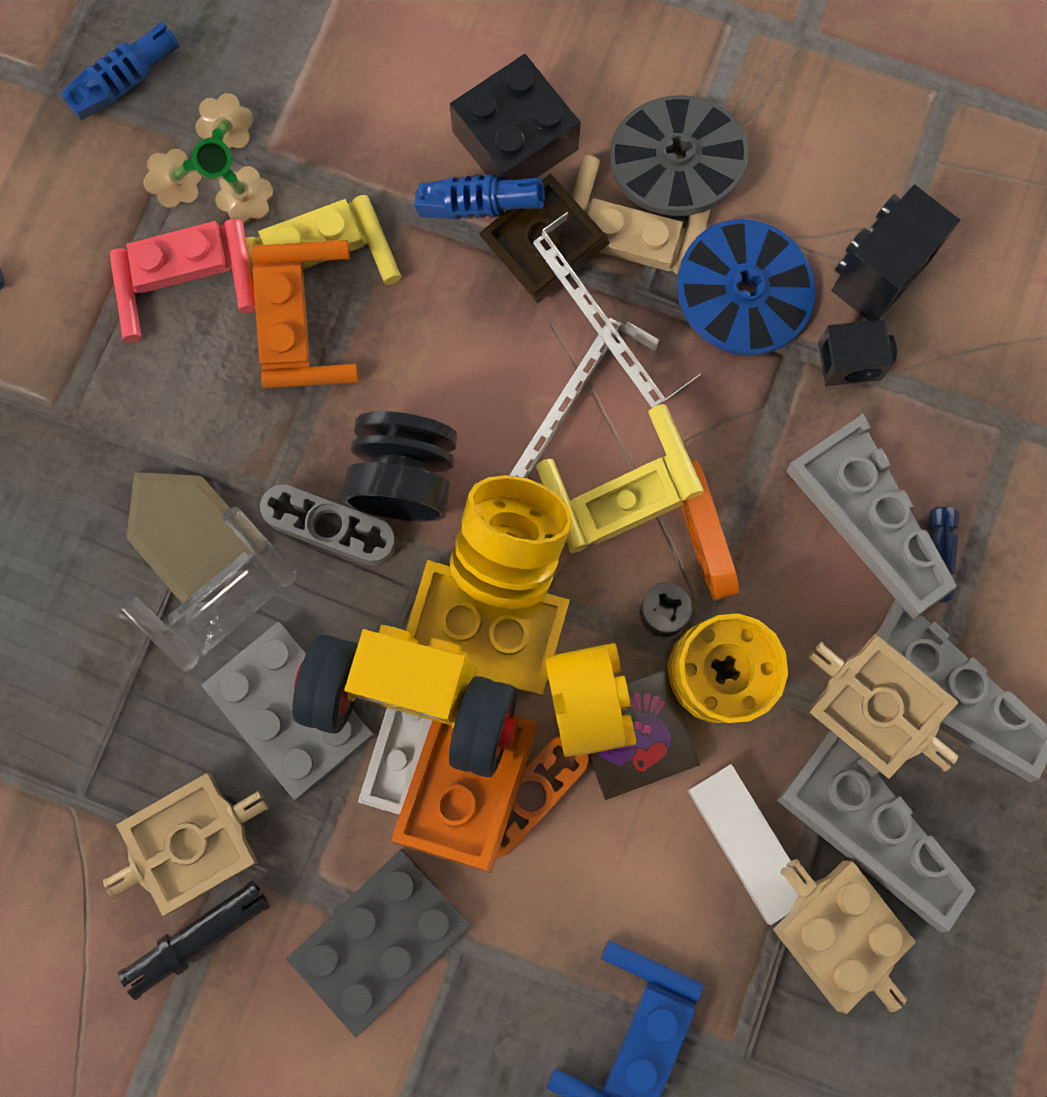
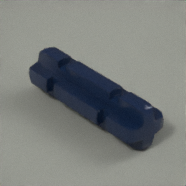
[929,507,959,602]

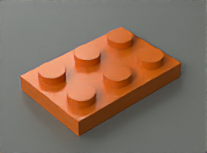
[391,715,538,873]

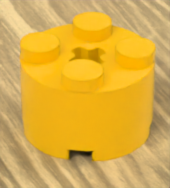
[545,643,636,757]

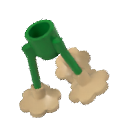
[143,93,273,225]

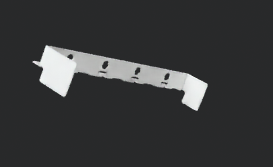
[534,212,701,407]
[509,318,659,478]

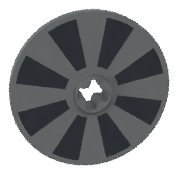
[610,95,749,216]

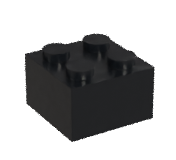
[449,54,581,180]
[831,184,961,321]

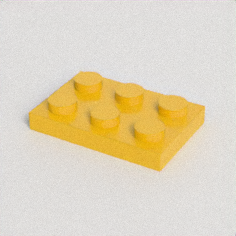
[406,560,570,697]

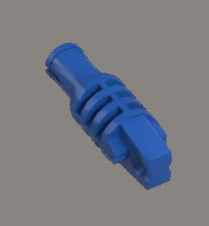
[60,22,180,120]
[414,174,545,220]

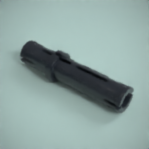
[118,880,270,1000]

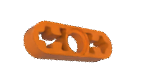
[681,460,739,601]
[497,736,588,857]

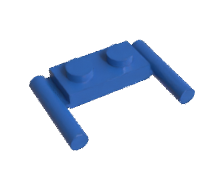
[546,940,704,1097]

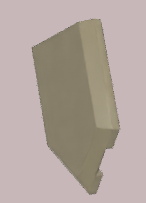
[127,472,264,611]

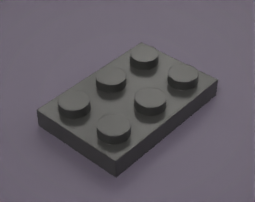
[286,849,471,1038]

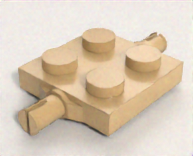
[808,633,959,779]
[103,773,269,916]
[773,859,916,1014]

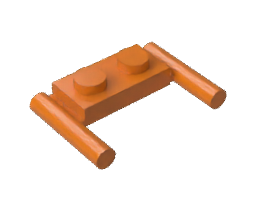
[252,240,359,389]

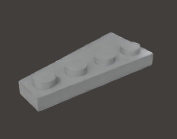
[786,414,957,620]
[877,599,1047,783]
[777,729,976,933]

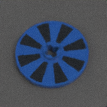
[677,219,815,356]

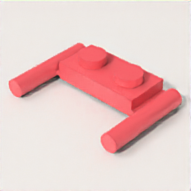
[109,219,255,342]

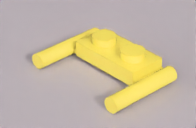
[246,195,402,285]
[536,404,704,553]

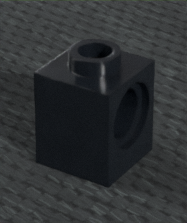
[818,319,897,387]

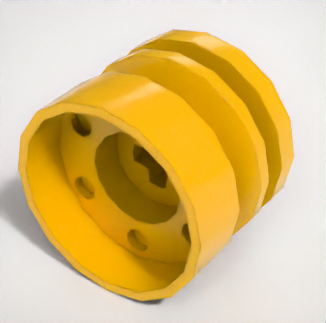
[450,475,572,609]
[667,613,788,723]

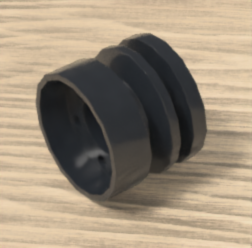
[342,411,457,522]

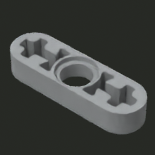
[260,485,396,566]

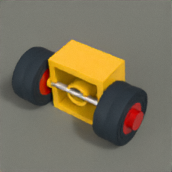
[292,625,518,777]

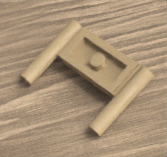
[571,155,710,275]

